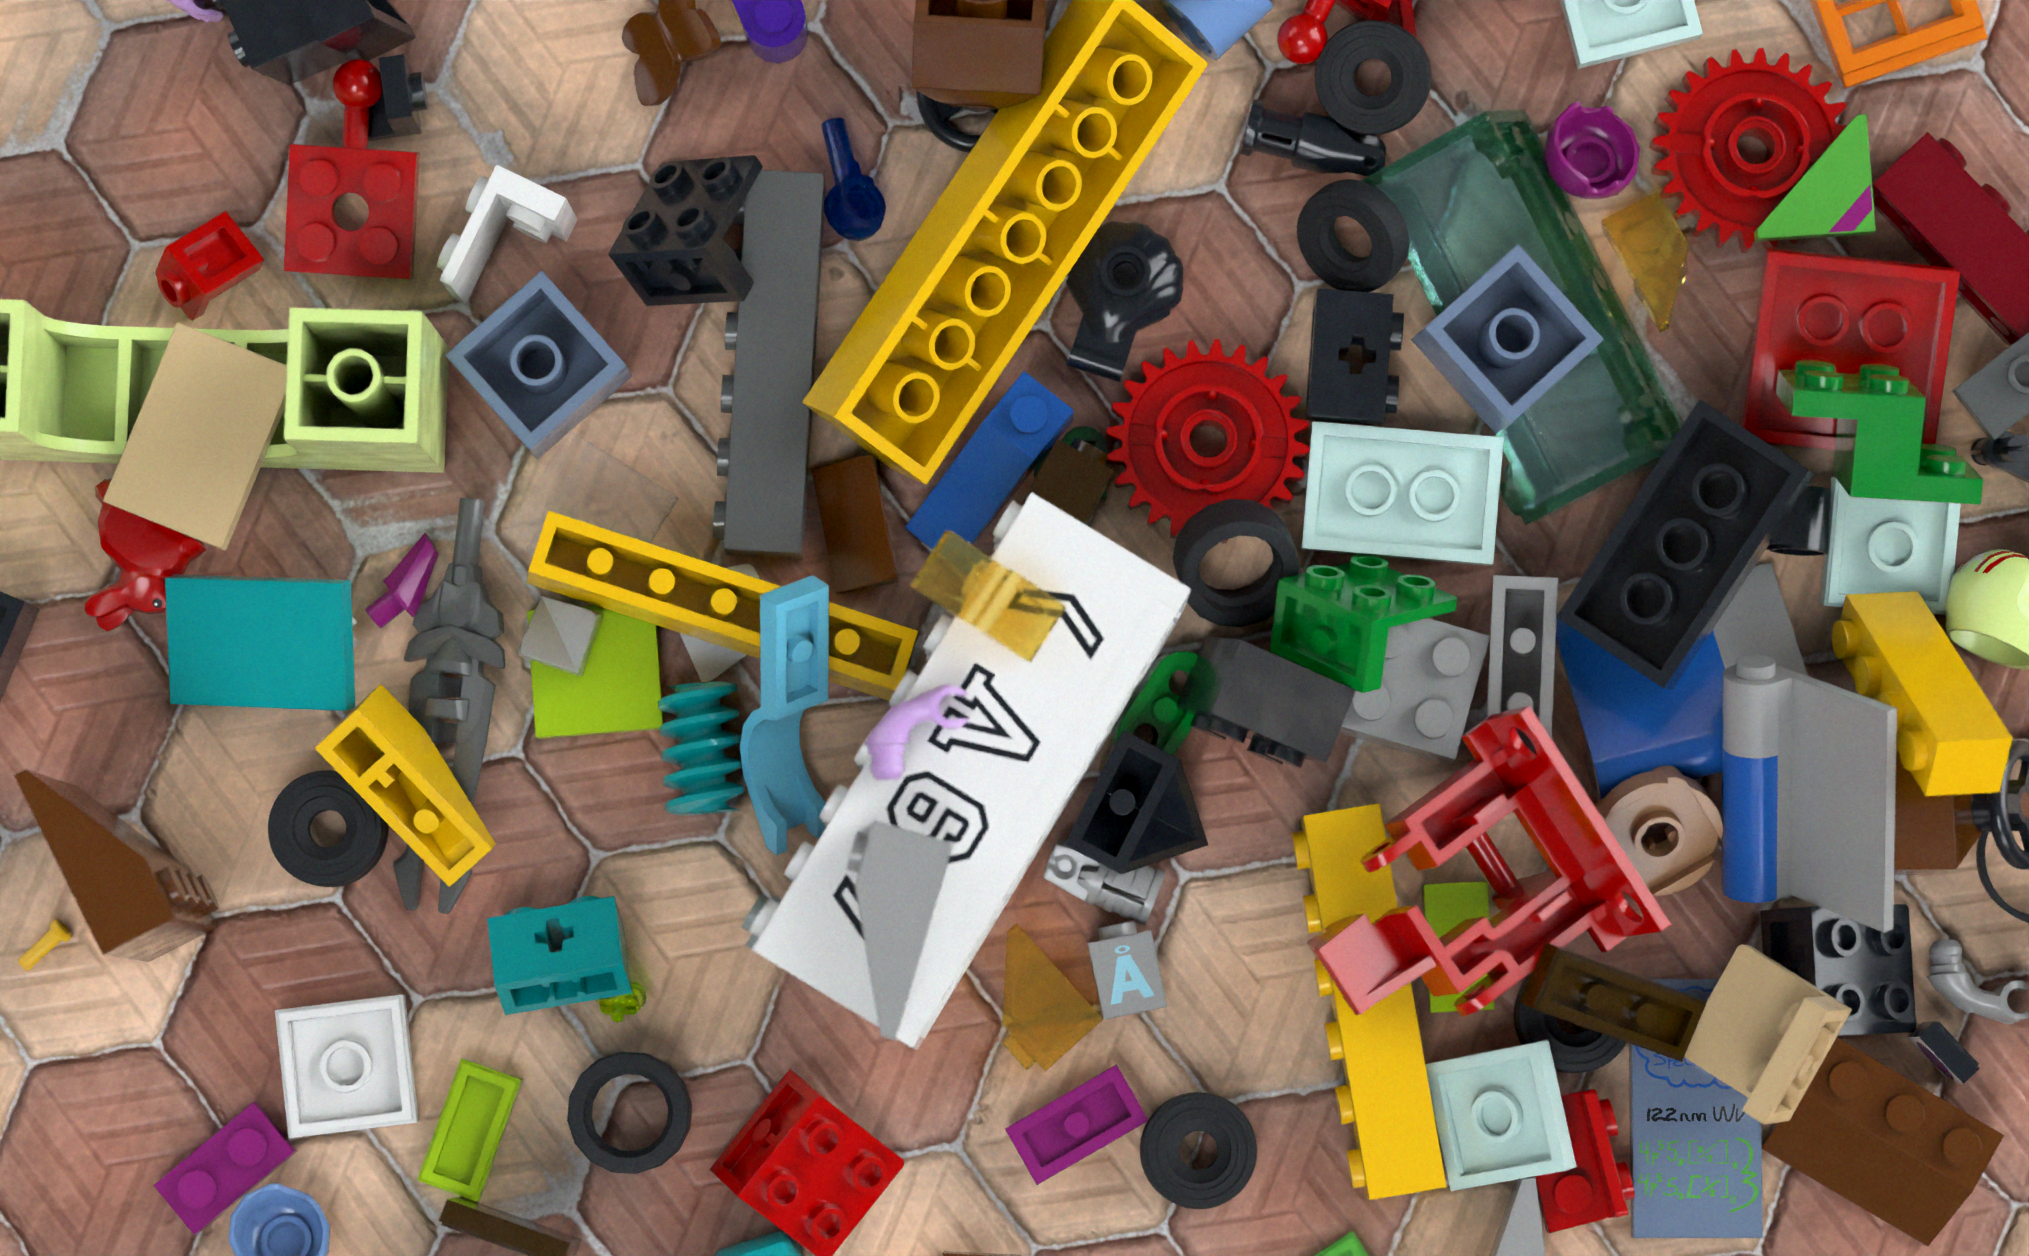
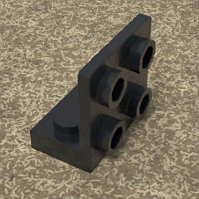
[608,155,763,306]
[1760,904,1916,1036]

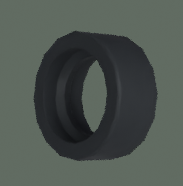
[1173,499,1300,627]
[567,1052,692,1174]

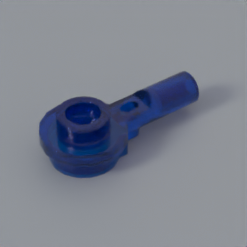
[821,117,886,241]

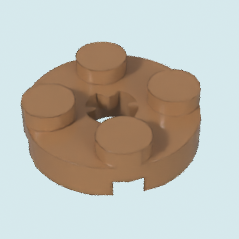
[1594,766,1723,896]

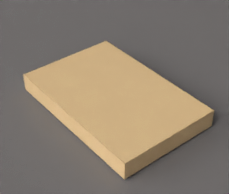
[103,322,287,551]

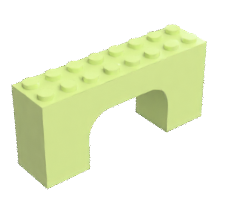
[0,299,449,473]

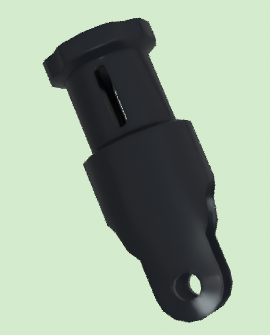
[1240,99,1386,176]

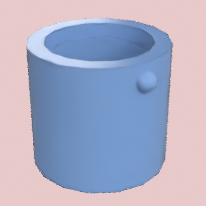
[1161,0,1273,61]

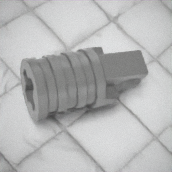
[1044,839,1166,926]

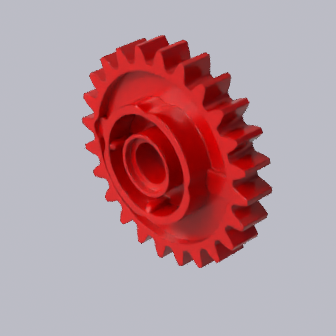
[1649,48,1847,253]
[1106,339,1310,544]

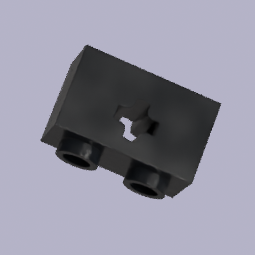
[1305,288,1404,427]

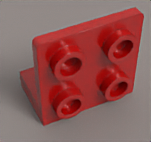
[709,1069,904,1256]

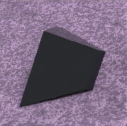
[1064,730,1208,875]

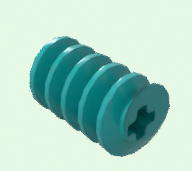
[658,682,745,816]

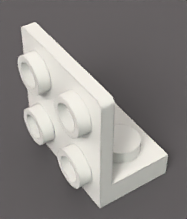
[437,165,578,304]

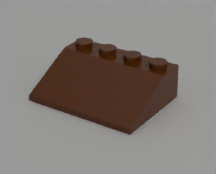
[14,770,219,962]

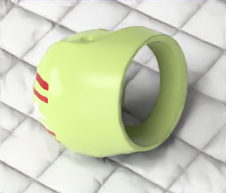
[1946,549,2029,670]

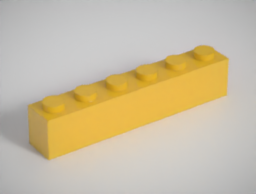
[527,510,918,701]
[1291,803,1447,1200]

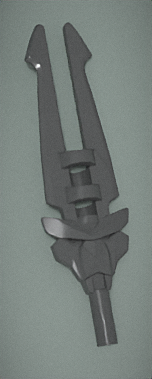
[393,498,505,914]

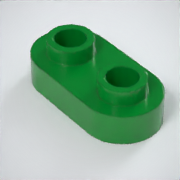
[1112,651,1199,756]

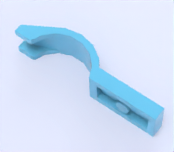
[740,575,829,856]

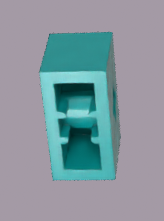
[487,896,632,1015]

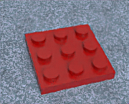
[1741,248,1960,450]

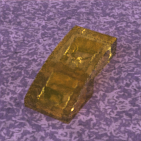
[910,530,1066,663]

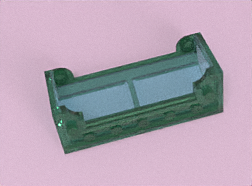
[1361,109,1683,525]

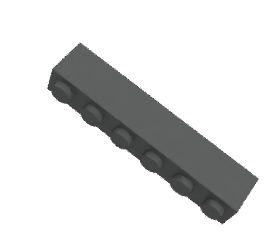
[713,170,826,560]

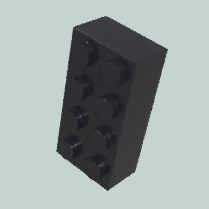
[1556,399,1816,690]

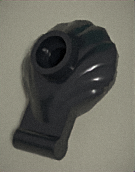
[1066,221,1183,383]

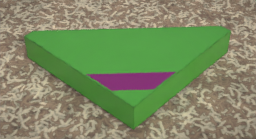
[1754,114,1876,242]

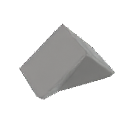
[517,596,602,677]

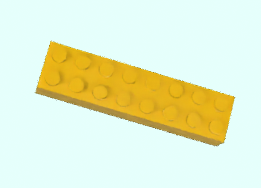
[802,0,1208,485]

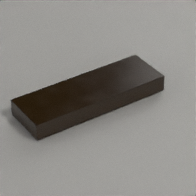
[1521,942,1707,1062]

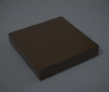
[439,1196,582,1256]

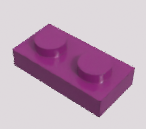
[1005,1065,1149,1185]
[154,1102,298,1235]

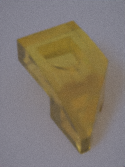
[1601,192,1689,333]

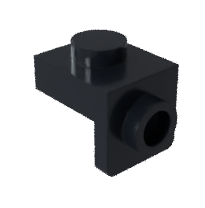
[368,54,428,141]

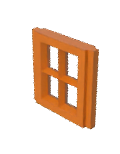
[1810,0,1988,90]

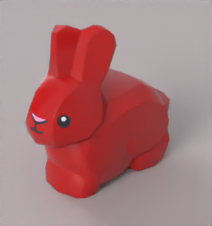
[84,479,207,632]

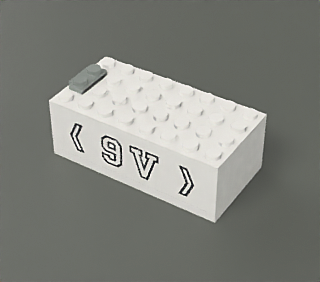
[741,492,1191,1050]

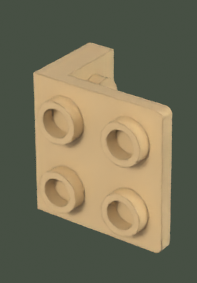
[1684,945,1852,1124]

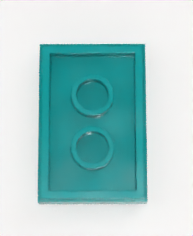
[165,575,355,711]

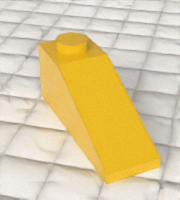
[315,684,496,887]

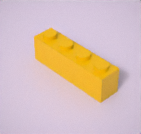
[1832,591,2013,796]

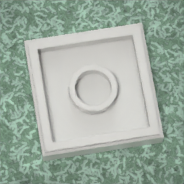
[275,995,419,1138]

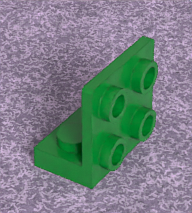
[1270,555,1457,693]

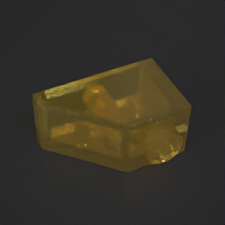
[1002,923,1103,1072]

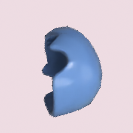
[228,1183,331,1256]

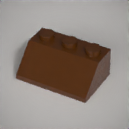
[1761,1037,2004,1246]

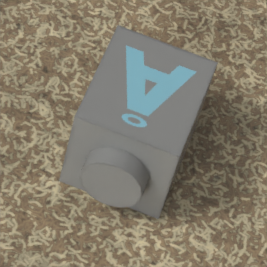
[1087,921,1167,1020]

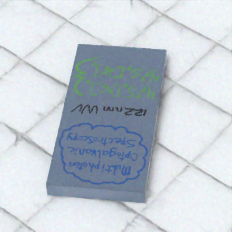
[1629,979,1763,1238]

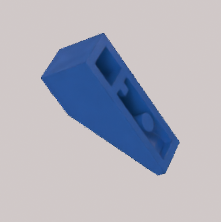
[905,371,1074,568]

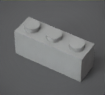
[1487,575,1558,754]

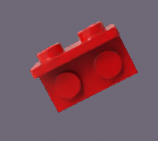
[1533,1089,1635,1233]

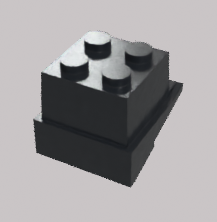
[212,0,416,85]

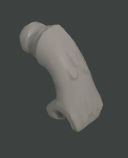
[1926,940,2029,1025]

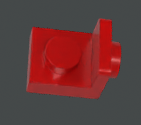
[155,211,264,321]

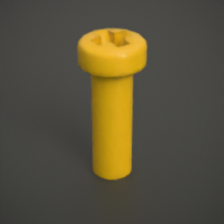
[18,919,72,971]

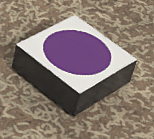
[1907,1021,1980,1084]

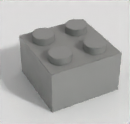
[1339,618,1490,765]

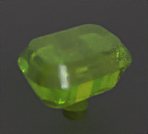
[596,981,646,1022]

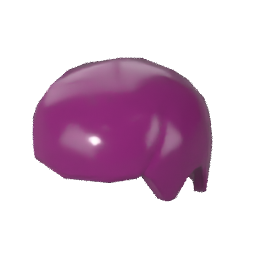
[1543,101,1640,199]

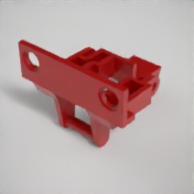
[1307,706,1671,1016]

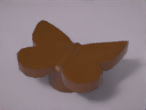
[621,0,721,106]

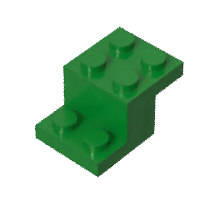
[1776,360,1983,505]

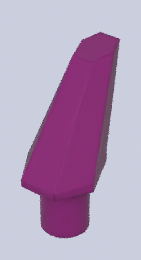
[365,533,439,629]

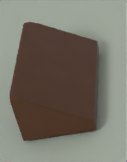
[812,454,898,595]

